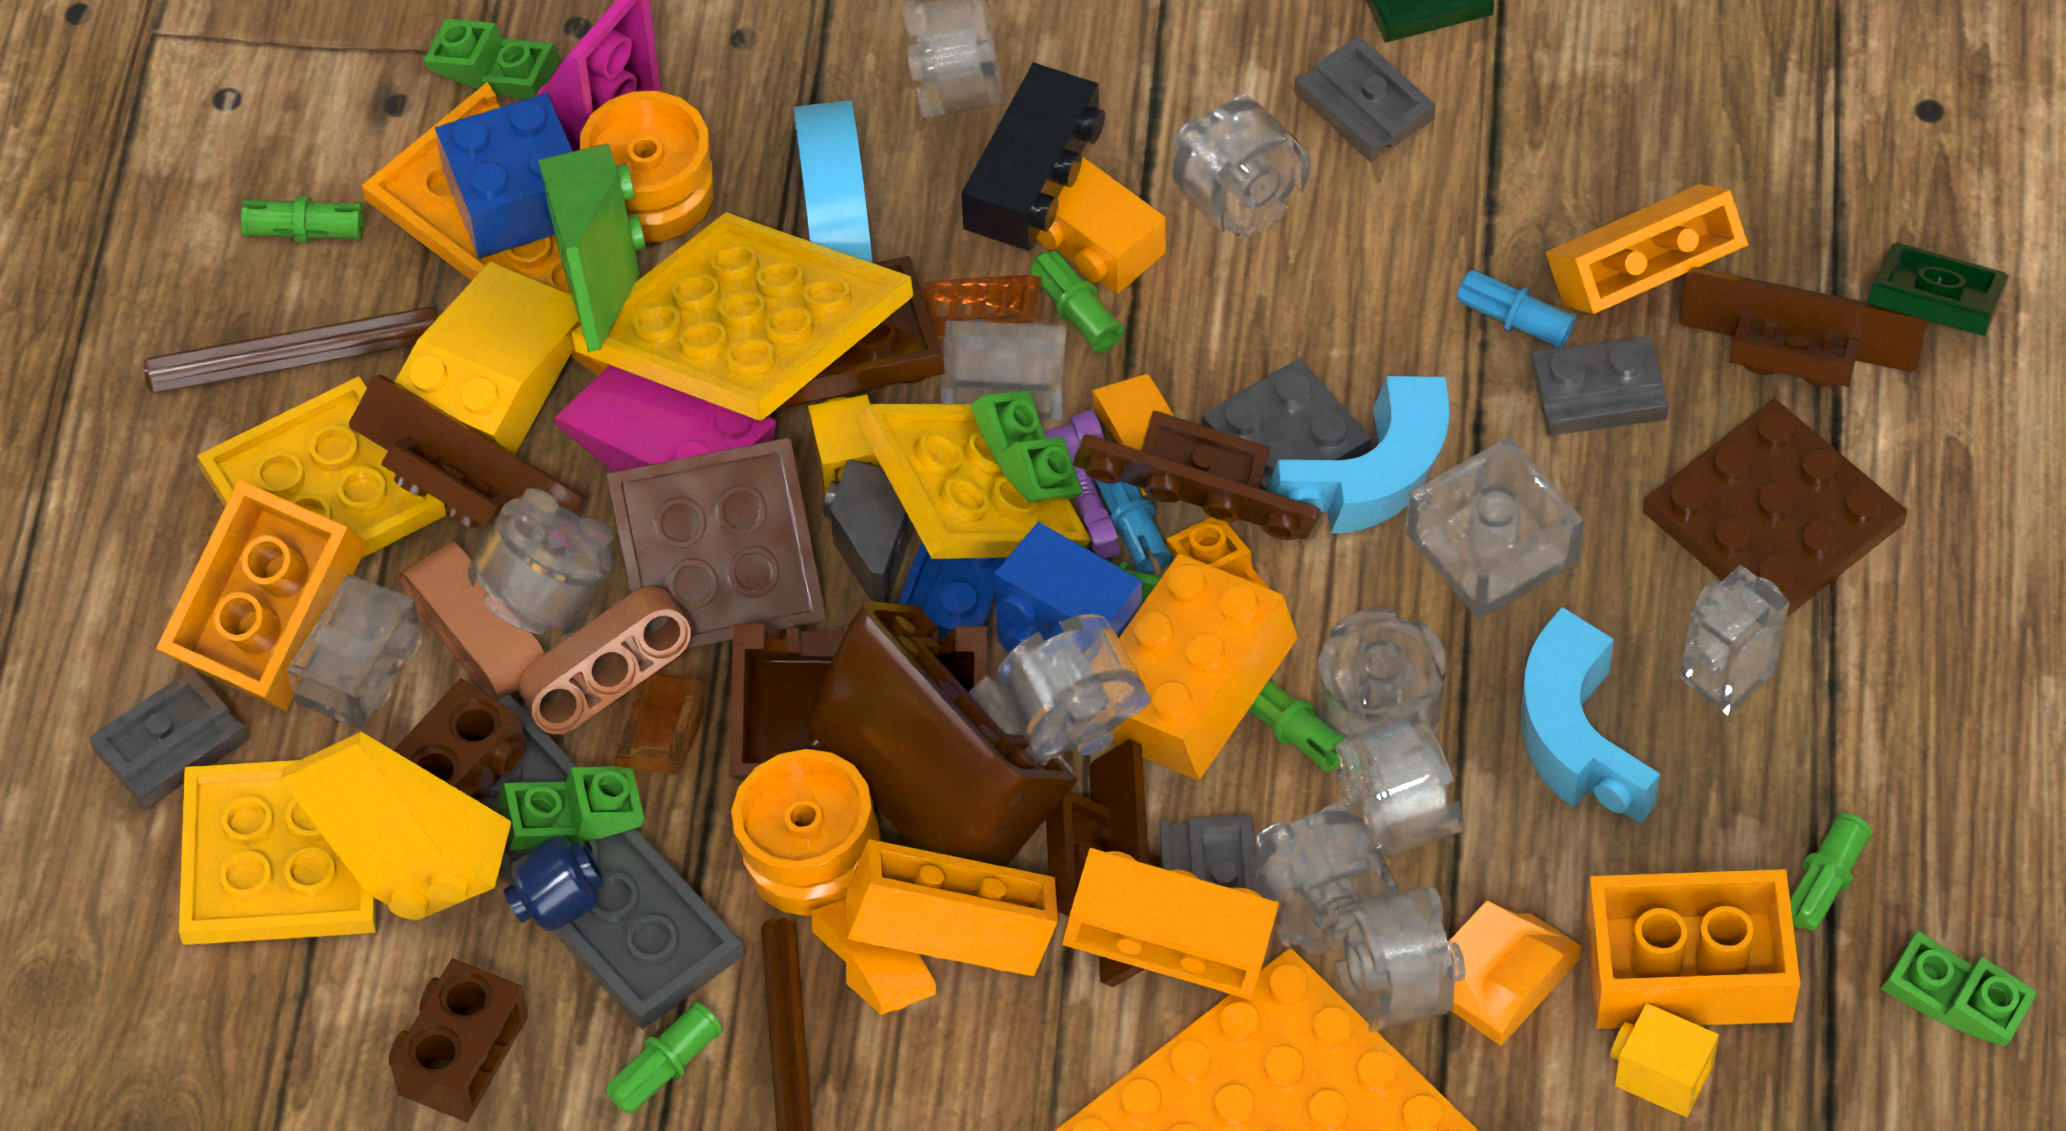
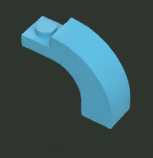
[793,100,873,263]
[1265,376,1450,534]
[1521,607,1660,824]

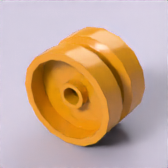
[580,91,714,243]
[731,749,882,917]

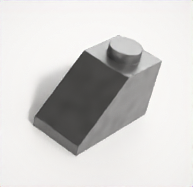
[823,460,915,603]

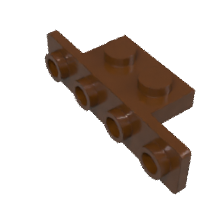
[1679,267,1927,387]
[349,375,584,548]
[1072,410,1320,540]
[1046,740,1149,987]

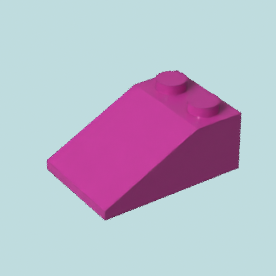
[536,0,661,151]
[554,365,776,472]

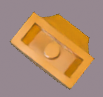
[1444,900,1582,1046]

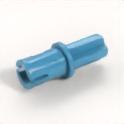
[1456,270,1577,348]
[1095,480,1173,574]

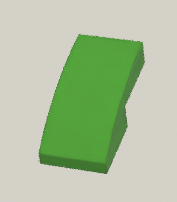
[423,18,560,100]
[970,390,1083,503]
[498,766,644,850]
[1880,930,2038,1046]

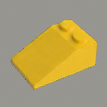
[395,261,580,454]
[280,732,512,921]

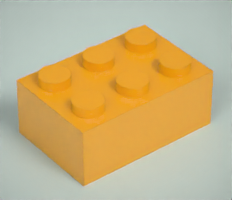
[156,480,368,712]
[1078,553,1298,782]
[1585,869,1800,1029]

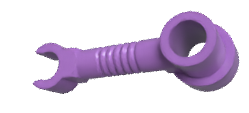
[1044,409,1121,559]

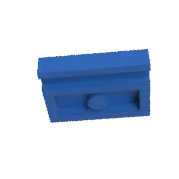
[897,542,1008,638]

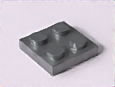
[1201,358,1372,491]

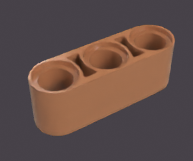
[399,541,545,701]
[519,586,691,734]

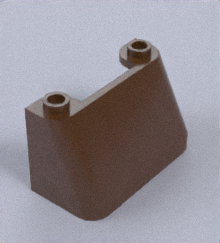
[806,601,1078,867]
[729,623,991,780]

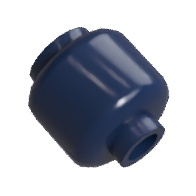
[503,835,605,932]

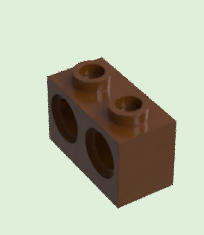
[393,678,526,803]
[389,958,528,1123]

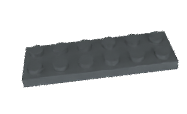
[443,693,744,1030]

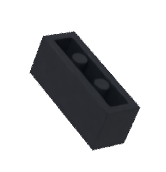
[961,62,1105,251]

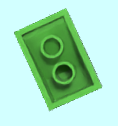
[538,143,646,352]

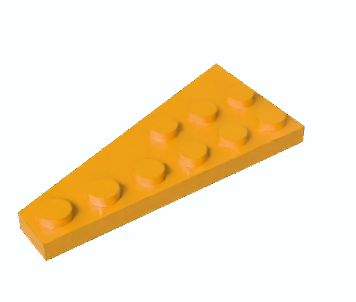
[361,82,609,376]

